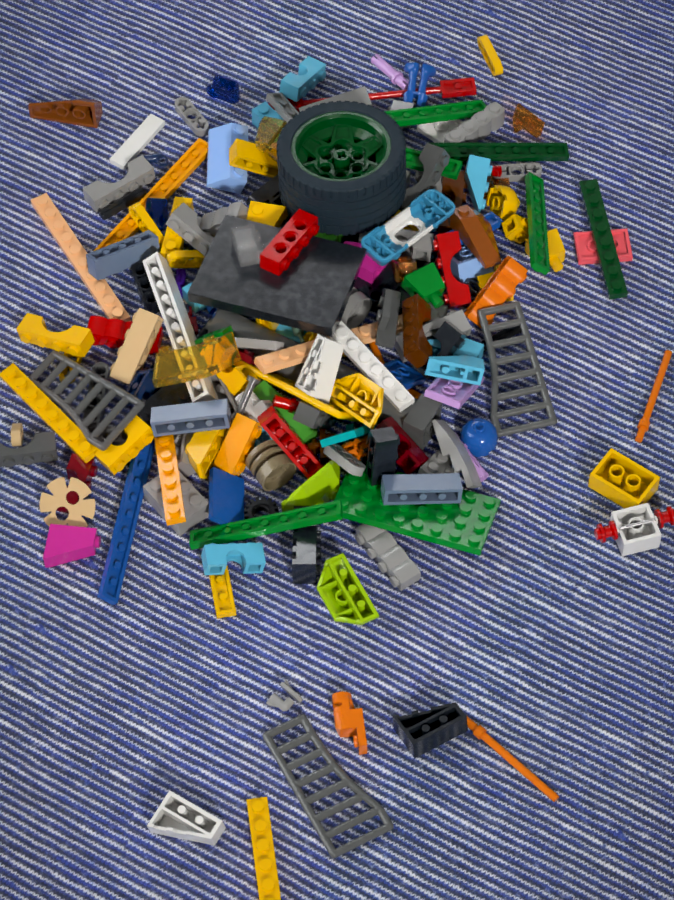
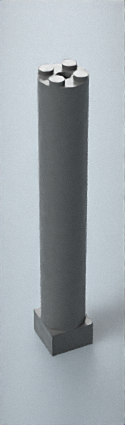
[206,309,442,451]

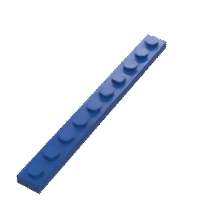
[97,437,155,605]

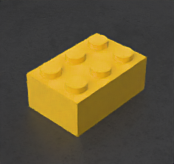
[588,448,660,509]

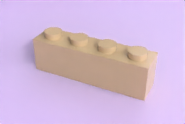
[109,308,164,386]

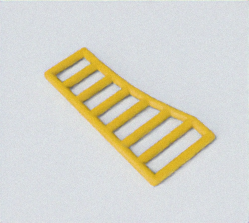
[232,358,361,423]

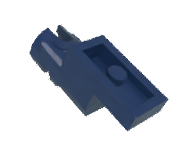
[126,361,171,405]

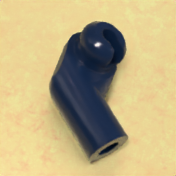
[144,153,169,167]

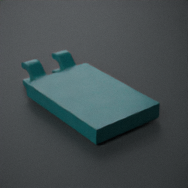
[320,423,376,448]

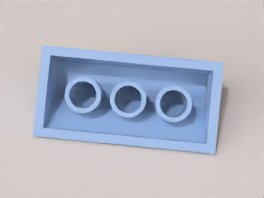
[206,122,248,194]

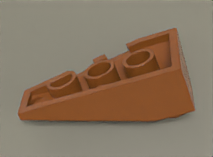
[28,98,103,128]
[450,205,502,269]

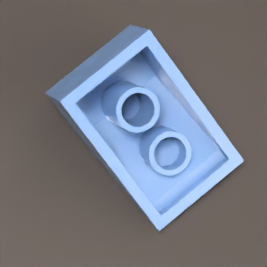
[450,244,493,284]

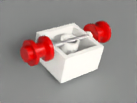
[594,503,674,556]

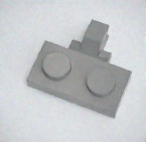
[418,450,457,474]

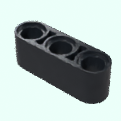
[132,263,160,314]

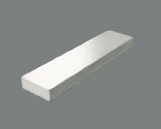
[109,114,165,170]

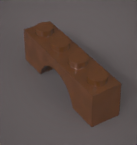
[438,170,467,234]
[402,294,432,369]

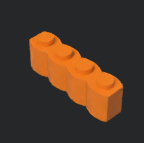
[464,256,528,329]

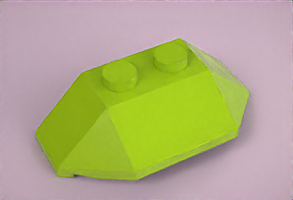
[281,460,340,512]
[316,553,379,625]

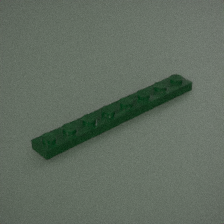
[429,143,569,161]
[579,179,628,299]

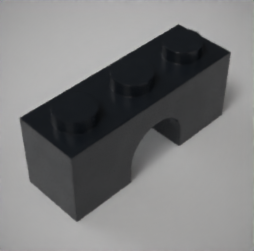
[412,321,467,381]

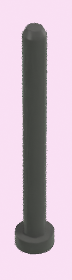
[219,375,260,450]

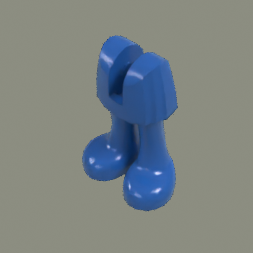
[403,62,436,107]

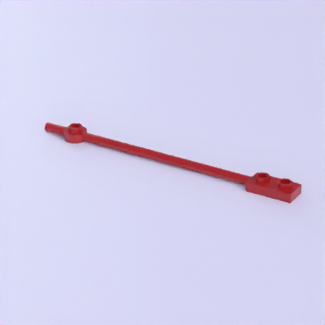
[269,77,477,112]

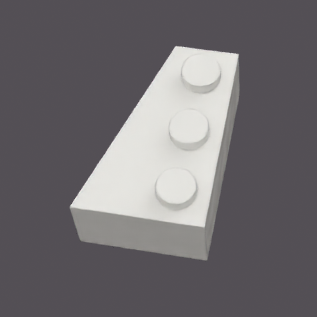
[295,334,344,403]
[147,790,226,846]

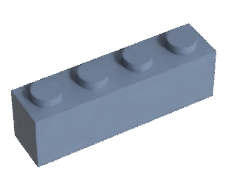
[86,230,160,280]
[150,399,231,437]
[381,473,463,505]

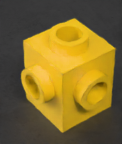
[501,213,529,244]

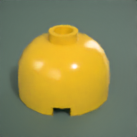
[486,185,520,221]

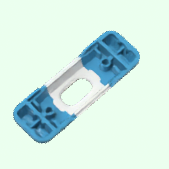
[361,189,455,266]

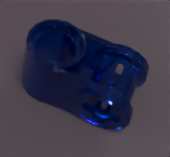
[206,75,240,104]
[146,198,169,232]

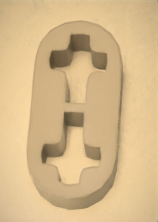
[11,423,24,447]

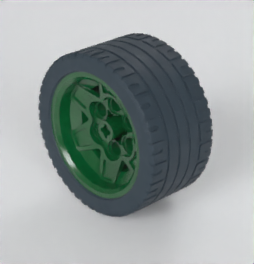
[277,101,406,236]

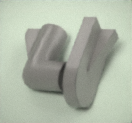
[266,680,303,712]

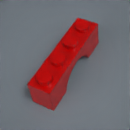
[432,231,472,309]

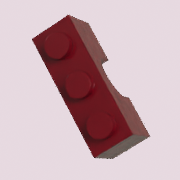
[375,416,429,474]
[56,453,98,514]

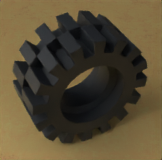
[244,496,279,520]

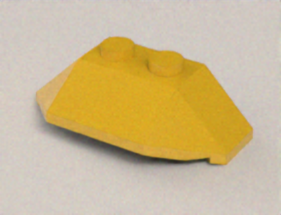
[330,373,384,429]
[185,421,231,479]

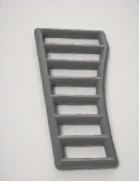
[477,301,557,437]
[28,350,145,451]
[262,714,394,858]

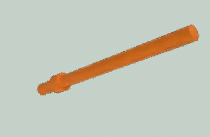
[635,350,672,443]
[467,716,559,802]

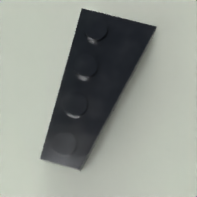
[292,506,321,584]

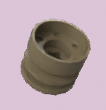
[245,440,297,491]

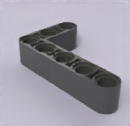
[83,362,128,446]

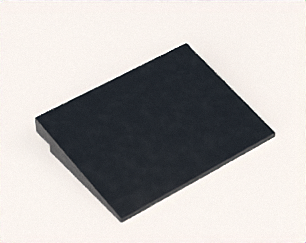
[188,215,367,337]

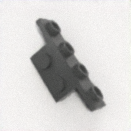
[375,288,401,349]

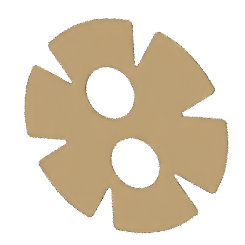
[39,477,96,527]

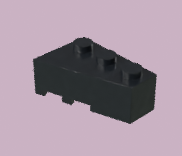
[138,373,192,429]
[359,426,400,486]
[392,702,468,758]

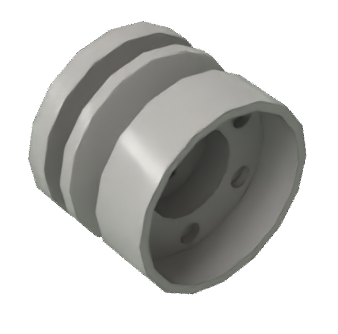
[341,287,372,329]

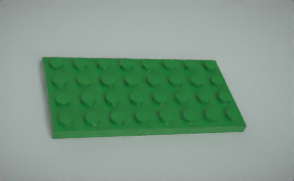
[334,471,501,556]

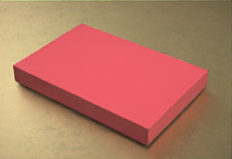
[573,228,633,265]

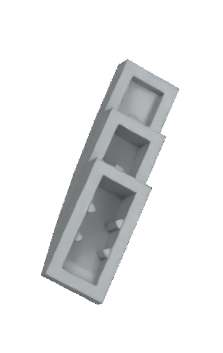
[432,419,482,489]

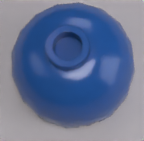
[460,418,498,457]

